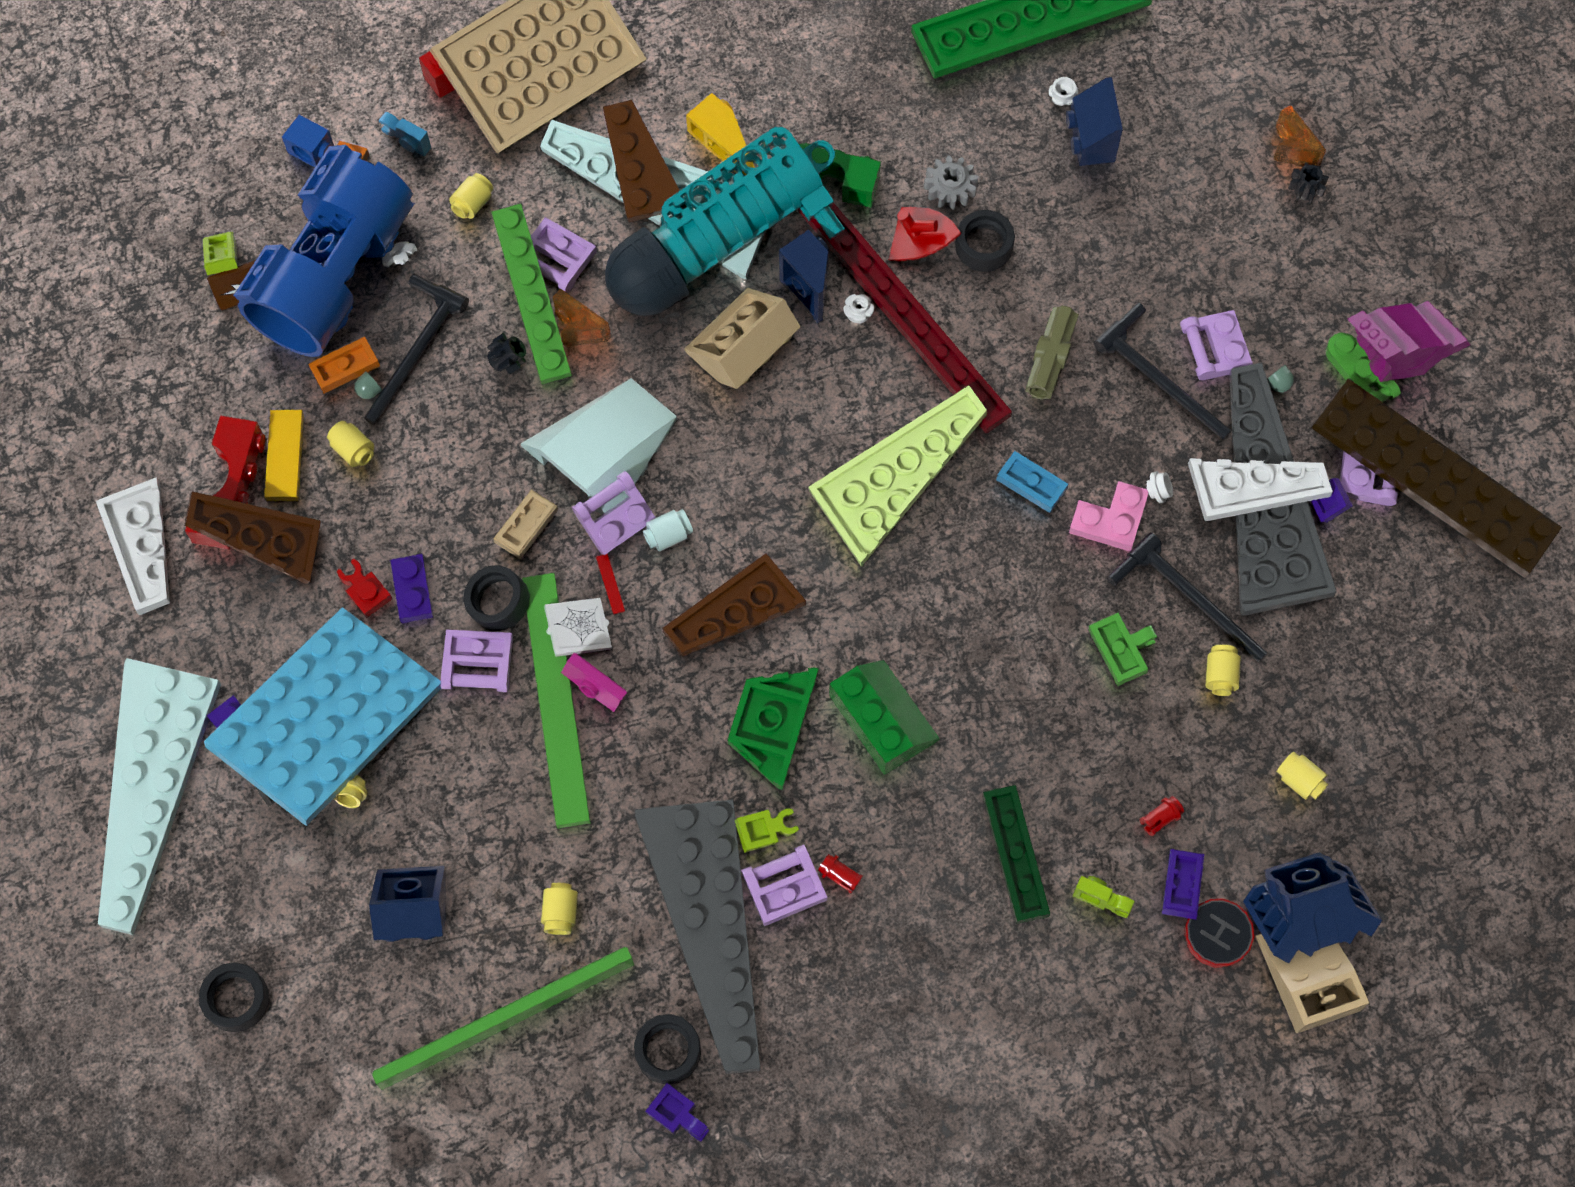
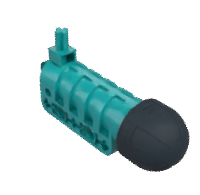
[605,127,845,316]

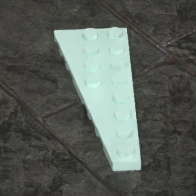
[540,120,766,279]
[98,658,221,935]

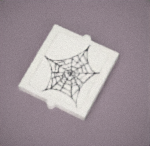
[544,598,612,657]

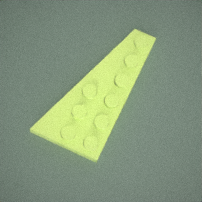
[808,386,987,567]

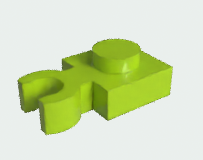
[735,809,799,853]
[1073,876,1135,918]

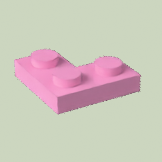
[1069,481,1148,551]

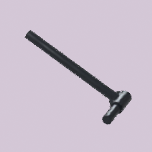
[364,273,469,425]
[1093,303,1232,440]
[1106,532,1268,662]

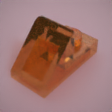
[1274,105,1326,166]
[553,289,611,346]

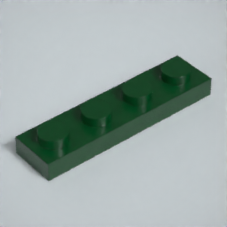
[982,785,1050,924]

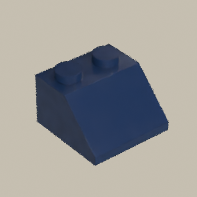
[1066,77,1123,166]
[779,229,829,323]
[369,865,446,942]

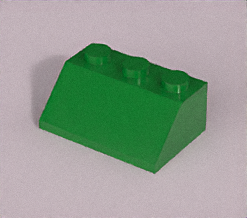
[829,660,940,775]

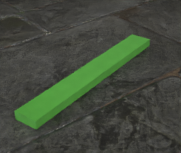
[522,573,591,829]
[371,947,634,1090]

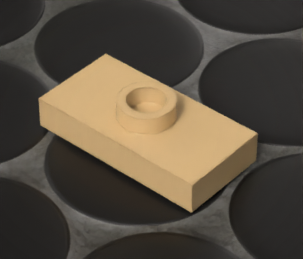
[493,489,558,560]

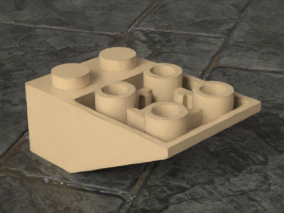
[1256,934,1369,1034]

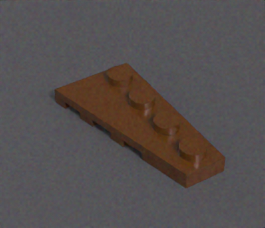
[603,100,686,223]
[184,491,321,585]
[662,553,806,657]

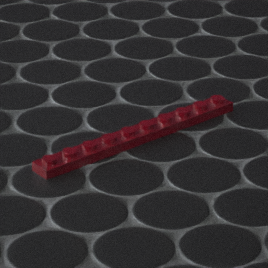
[798,202,1012,434]

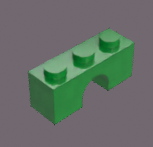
[798,143,881,208]

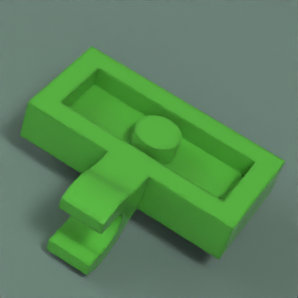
[1088,612,1157,686]

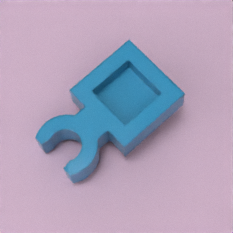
[379,112,432,156]

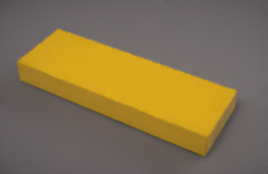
[264,410,304,502]

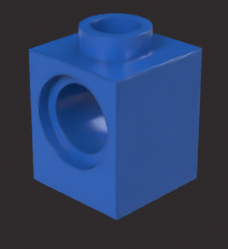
[282,115,334,167]

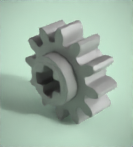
[924,155,978,210]

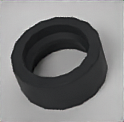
[955,210,1015,272]
[463,565,530,631]
[199,962,269,1032]
[634,1014,701,1085]

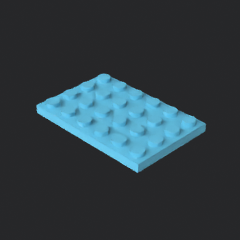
[204,607,441,826]

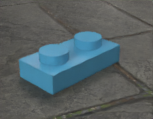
[996,451,1069,513]

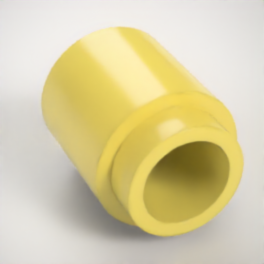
[449,173,493,219]
[327,421,374,467]
[1205,645,1241,696]
[1276,751,1329,800]
[541,883,578,935]

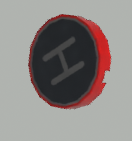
[1184,899,1254,968]

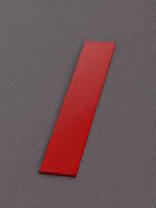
[596,554,625,615]

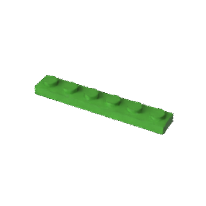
[491,203,572,385]

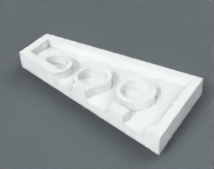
[1188,458,1333,521]
[96,477,170,615]

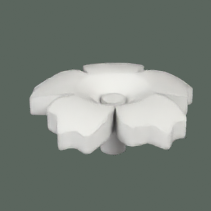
[382,241,417,267]

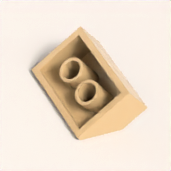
[684,288,801,389]

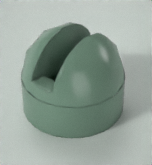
[1267,365,1294,392]
[355,372,382,399]

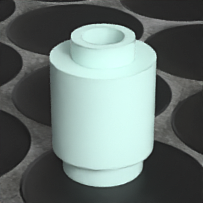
[643,509,693,552]

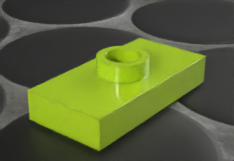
[203,231,238,275]

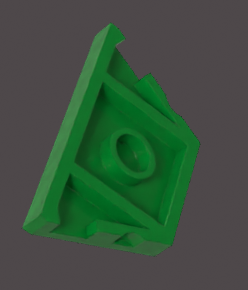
[727,667,819,790]

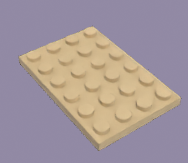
[430,0,647,154]

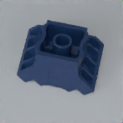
[1243,852,1382,963]

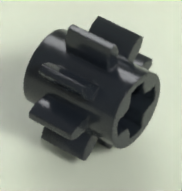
[1288,162,1329,203]
[487,333,526,375]

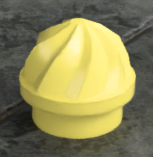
[334,775,367,808]

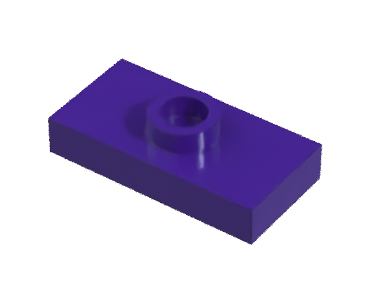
[1162,849,1205,920]

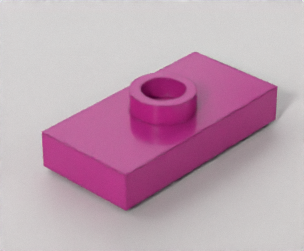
[561,653,627,712]

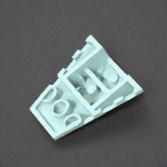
[521,378,677,515]

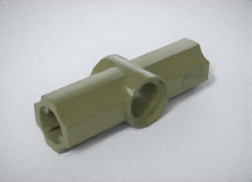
[1025,305,1079,400]

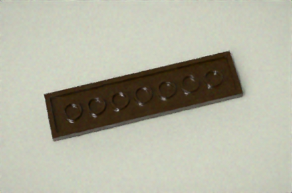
[1311,378,1562,578]

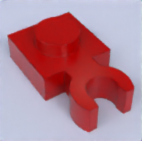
[337,559,392,619]

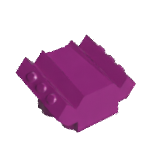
[1347,301,1470,382]

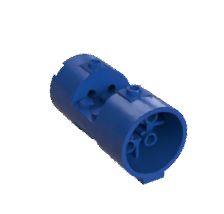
[233,145,415,357]

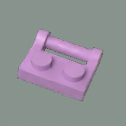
[531,217,597,293]
[1180,310,1253,380]
[1339,451,1398,506]
[572,471,656,555]
[441,630,513,692]
[741,844,827,926]

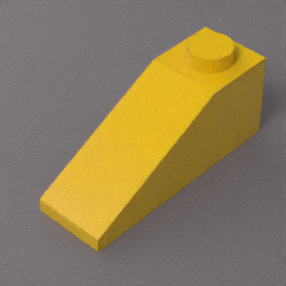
[686,93,755,176]

